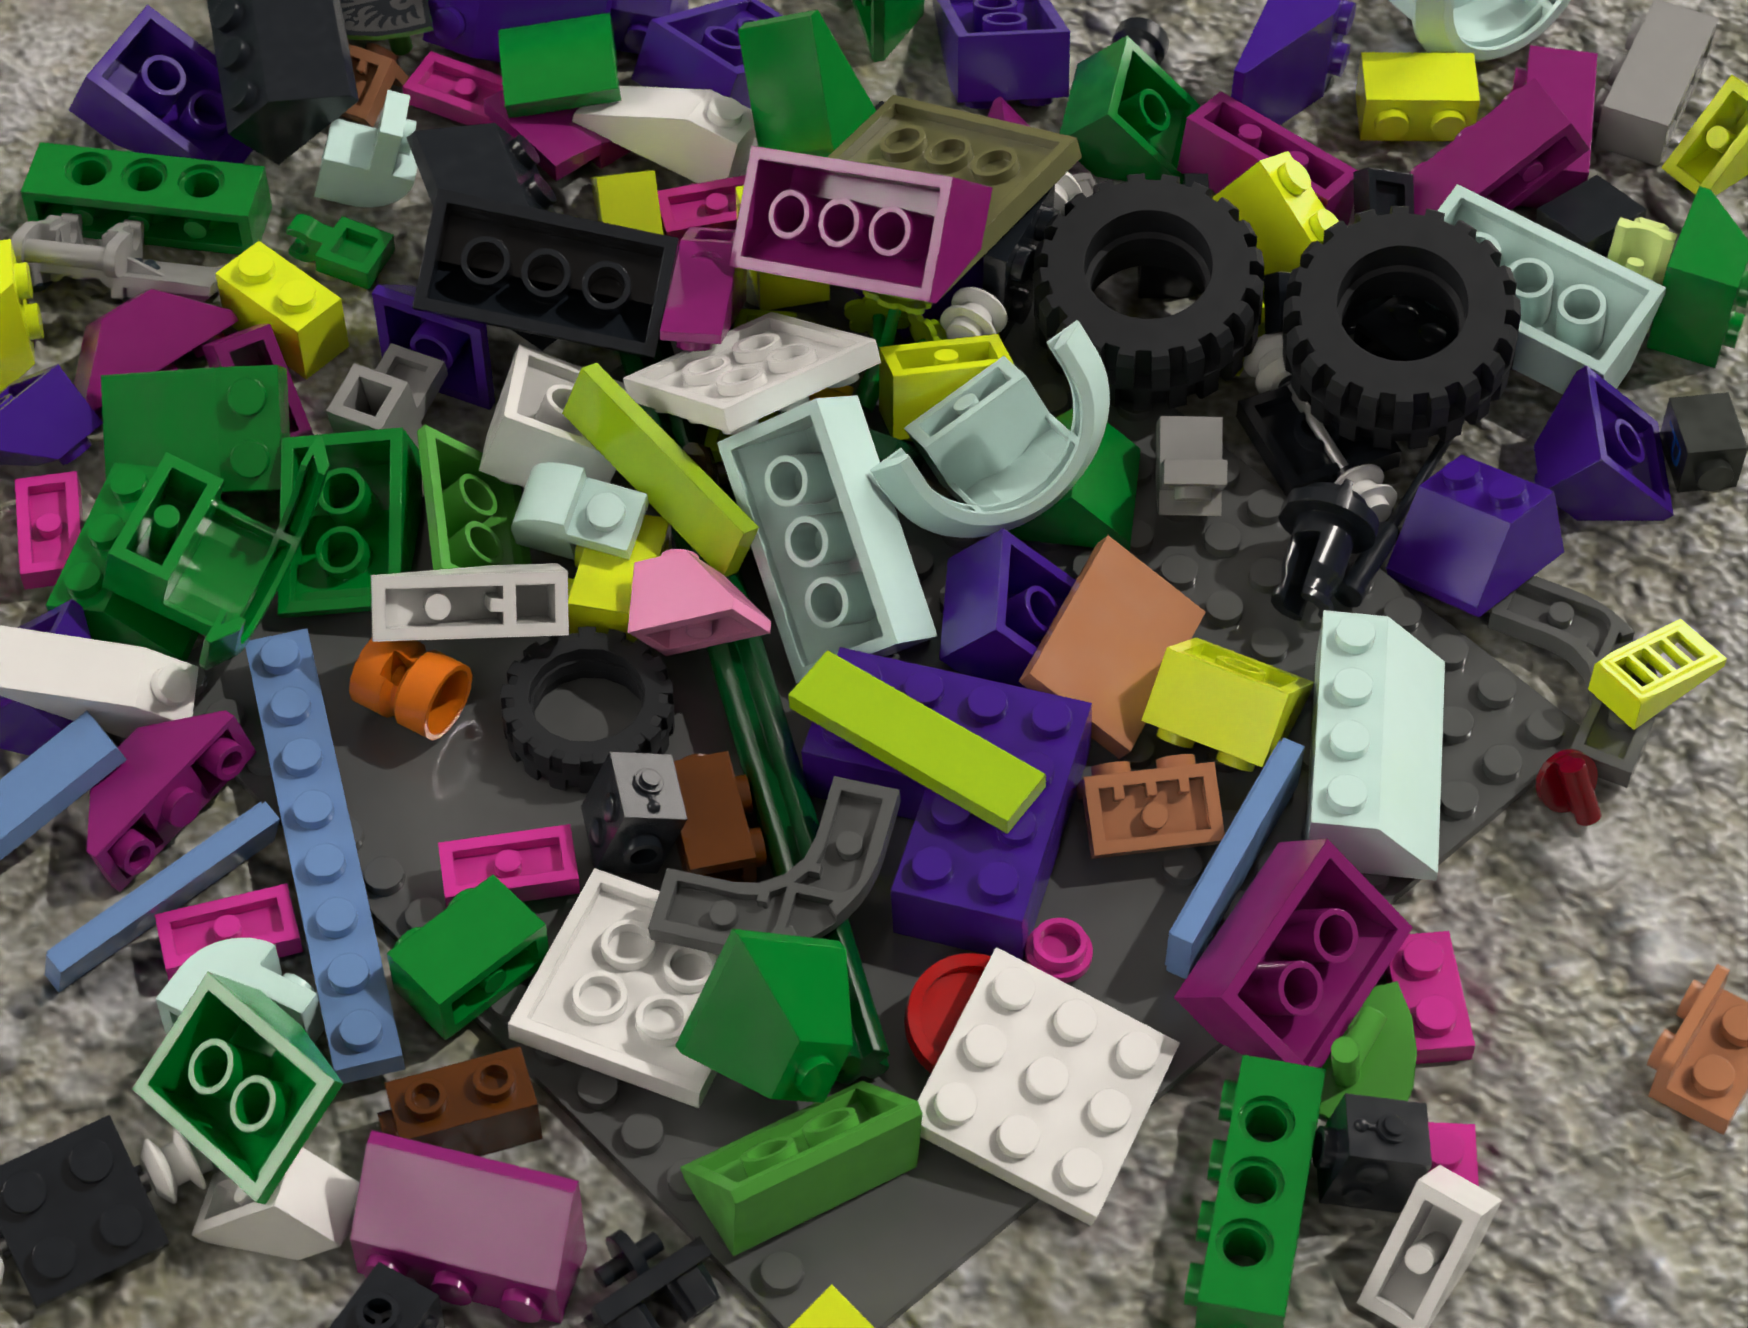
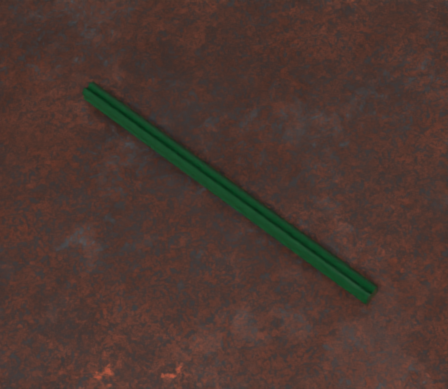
[619,338,890,1084]

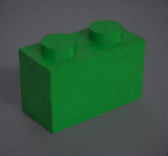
[387,874,549,1041]

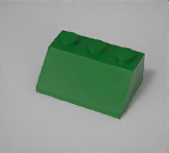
[45,462,245,661]

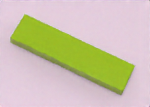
[562,363,759,577]
[788,650,1046,834]

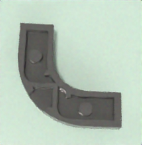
[1488,576,1657,788]
[648,776,901,955]

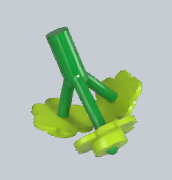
[844,291,948,413]

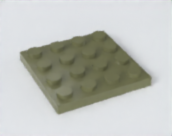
[828,95,1082,299]

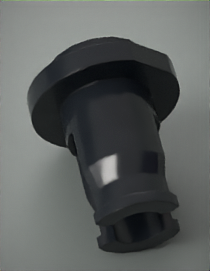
[1271,479,1380,621]

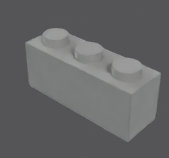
[1593,0,1719,167]

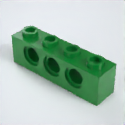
[20,142,272,255]
[1184,1055,1326,1328]

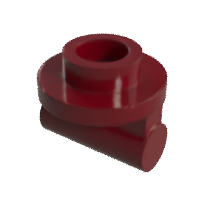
[1535,749,1602,826]

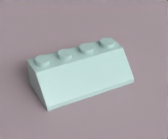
[1393,184,1666,394]
[717,395,938,683]
[1305,610,1445,881]

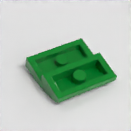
[499,13,621,118]

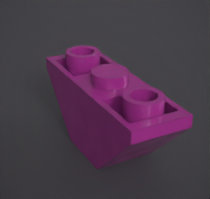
[74,289,239,419]
[87,710,257,892]

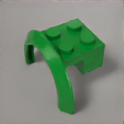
[102,434,329,670]

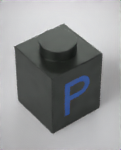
[1660,392,1748,493]

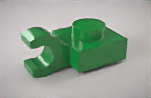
[286,214,395,290]

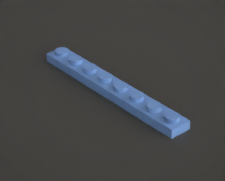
[245,628,405,1084]

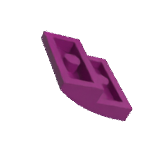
[484,90,631,181]

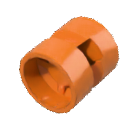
[349,637,472,741]

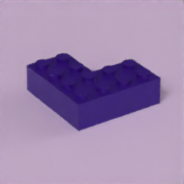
[801,647,1092,961]

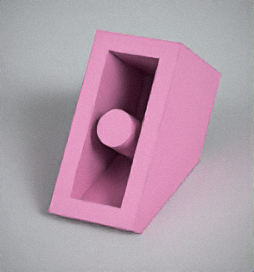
[628,549,771,656]

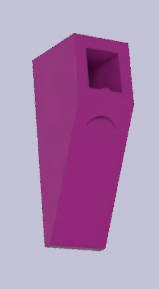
[660,227,747,351]

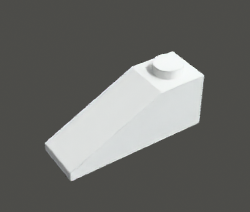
[572,85,756,183]
[371,563,569,642]
[0,625,199,738]

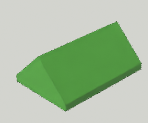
[417,424,532,570]
[680,1081,923,1256]

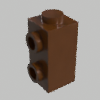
[674,751,767,883]
[377,1046,543,1156]

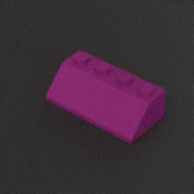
[729,146,993,303]

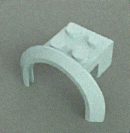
[1388,0,1571,64]
[870,320,1110,538]

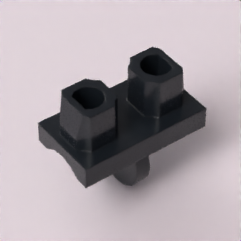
[583,1229,720,1328]

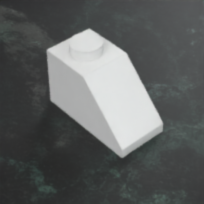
[192,1147,360,1260]
[1357,1165,1502,1328]

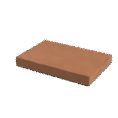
[1019,535,1206,759]

